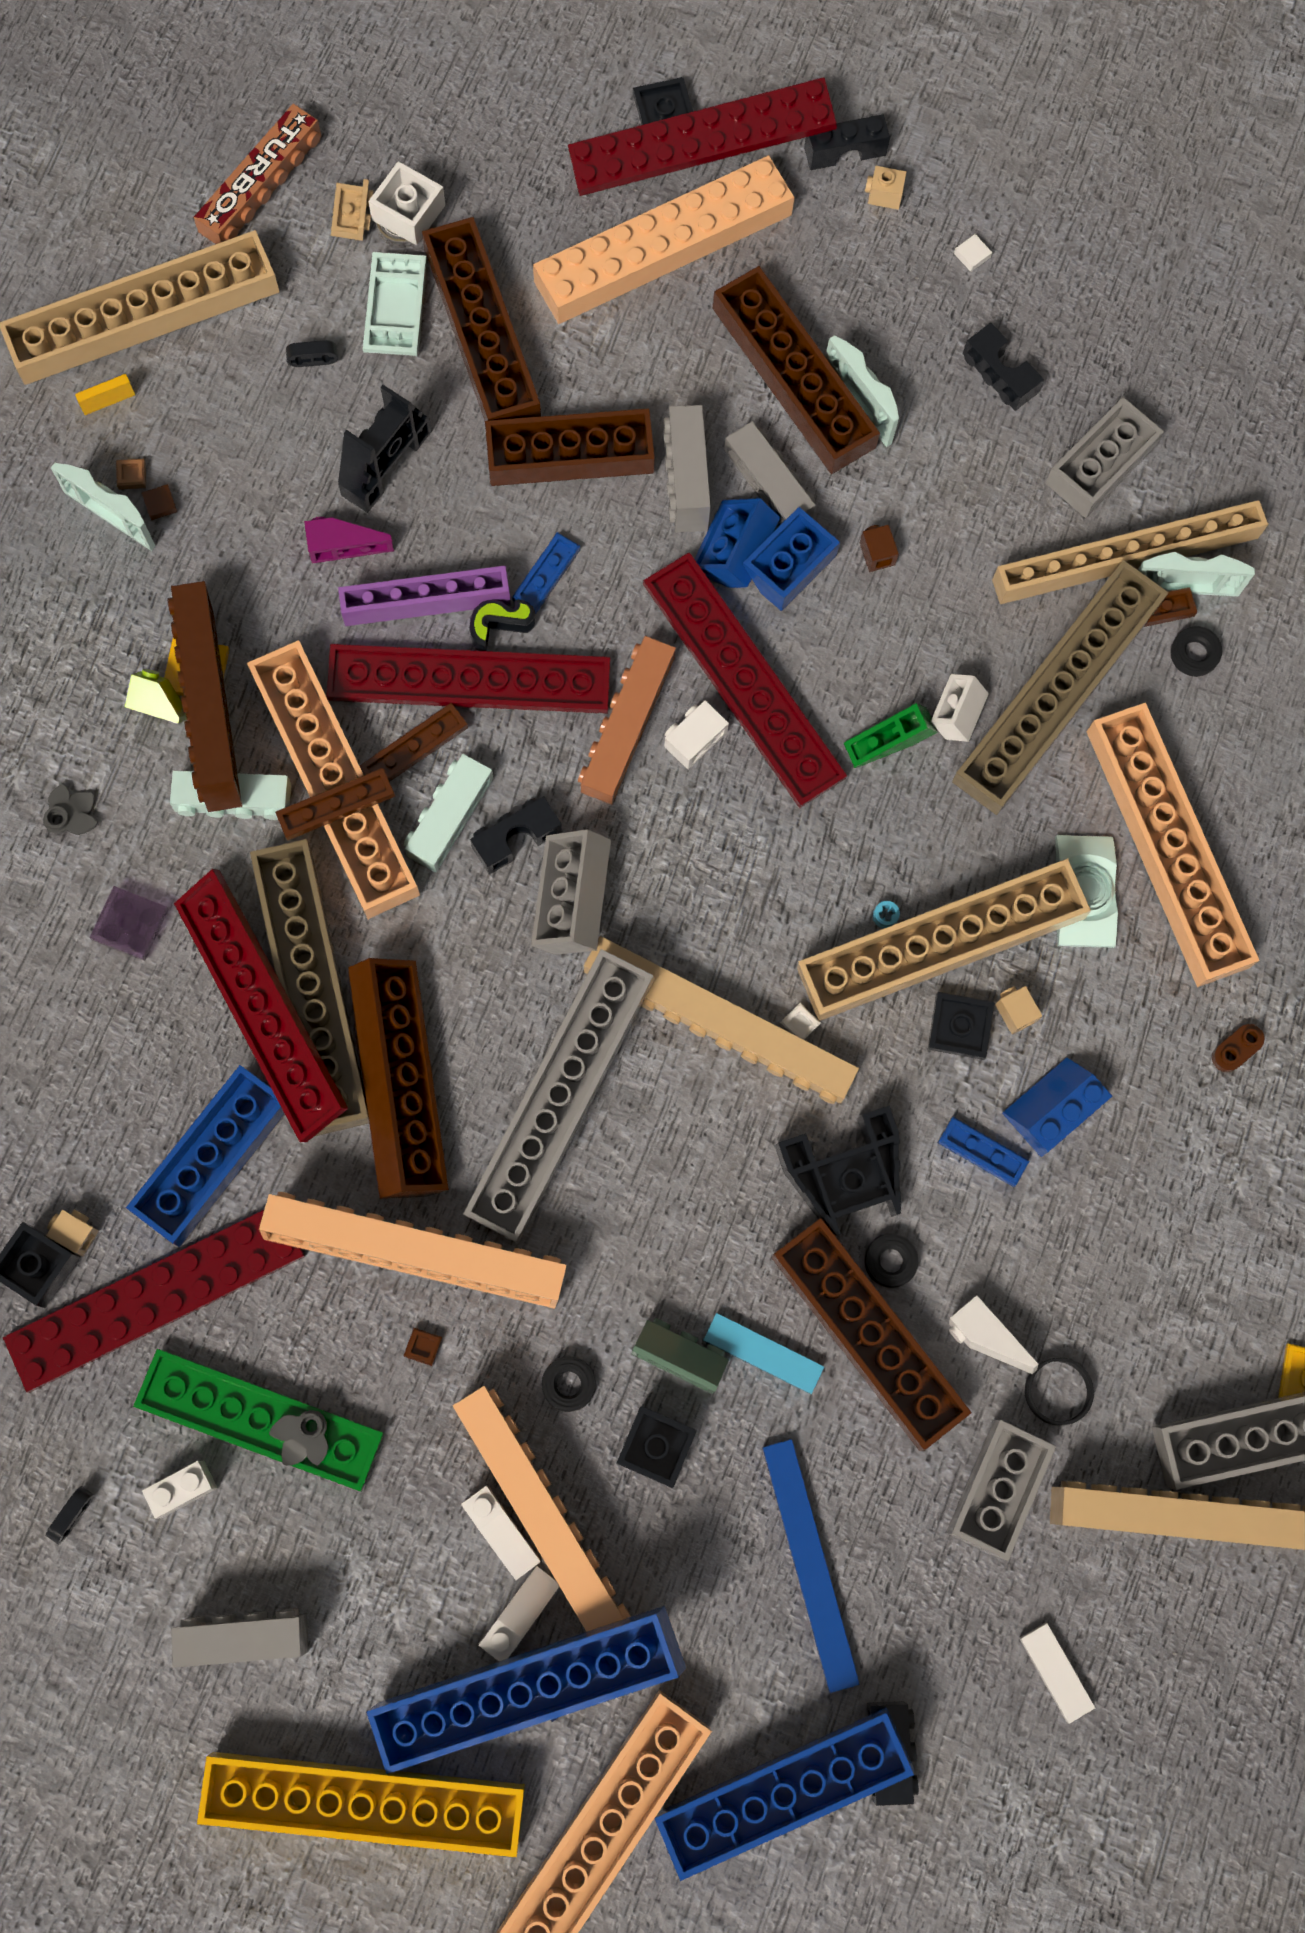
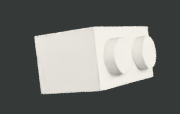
[931,674,989,742]
[664,701,729,769]
[142,1461,217,1519]

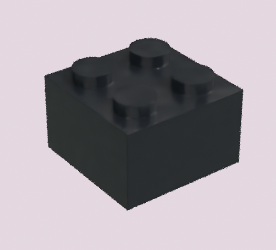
[0,1222,81,1308]
[616,1406,697,1488]

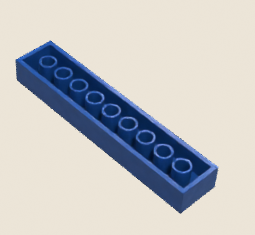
[366,1606,686,1774]

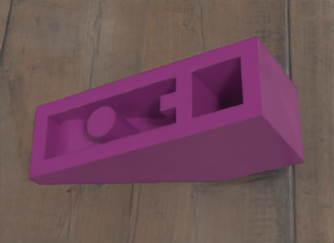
[304,517,394,564]

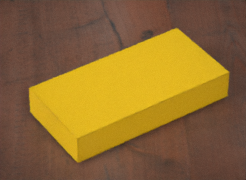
[75,374,135,415]

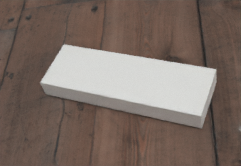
[1019,1623,1095,1724]

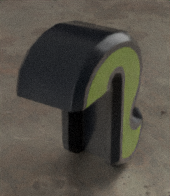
[469,599,535,651]

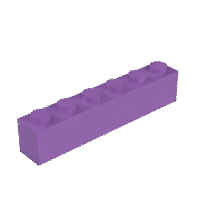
[338,566,511,626]

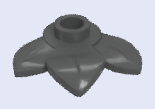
[43,784,98,835]
[269,1410,328,1466]

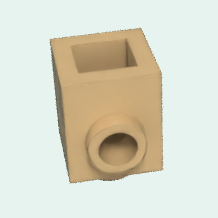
[865,166,907,210]
[995,986,1043,1035]
[46,1209,99,1256]

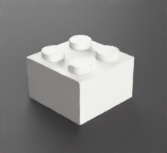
[368,161,445,245]

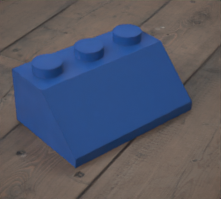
[695,498,780,588]
[743,507,840,611]
[1002,1058,1112,1157]

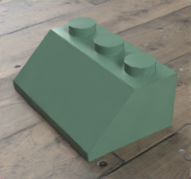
[631,1318,729,1394]

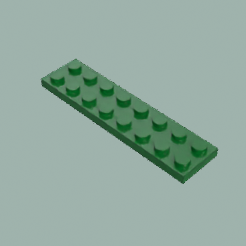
[133,1349,384,1492]

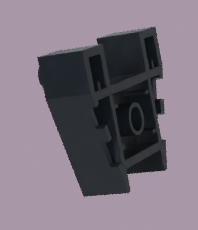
[338,385,432,513]
[774,1105,901,1236]

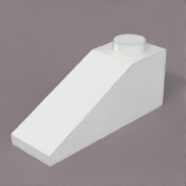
[949,1296,1038,1374]
[461,1485,541,1580]
[479,1566,560,1661]

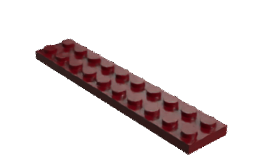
[568,77,837,196]
[643,552,847,808]
[326,644,610,714]
[174,869,348,1142]
[3,1209,305,1393]

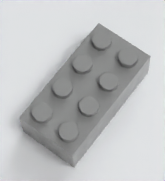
[1045,397,1164,518]
[663,405,710,533]
[531,829,611,955]
[946,1420,1056,1561]
[171,1608,309,1668]

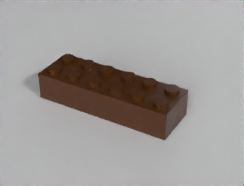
[485,408,655,486]

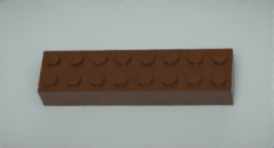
[422,217,541,421]
[712,266,880,475]
[167,581,243,812]
[348,958,449,1199]
[771,1218,972,1451]

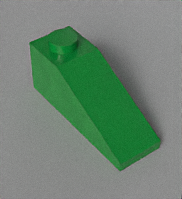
[844,703,938,768]

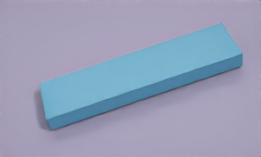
[703,1313,824,1394]

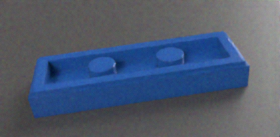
[512,532,580,614]
[937,1117,1029,1187]

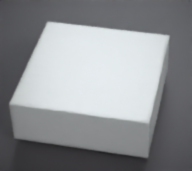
[954,234,992,272]
[779,1003,821,1040]

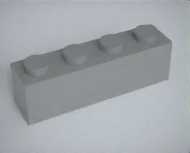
[724,421,815,525]

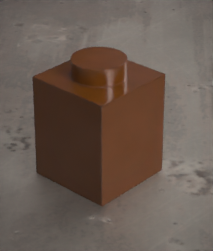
[859,525,899,572]

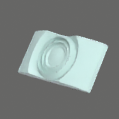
[363,252,427,356]
[825,335,899,447]
[51,463,156,551]
[1138,552,1255,597]
[1055,835,1118,948]

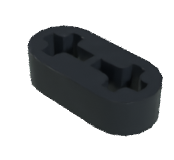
[286,340,338,367]
[45,1486,94,1545]

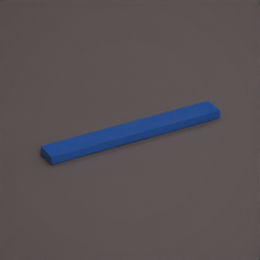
[762,1439,860,1693]

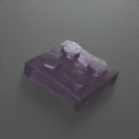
[89,886,169,961]

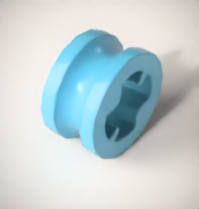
[873,901,900,929]

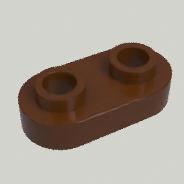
[1212,1024,1265,1072]

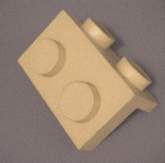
[331,179,373,241]

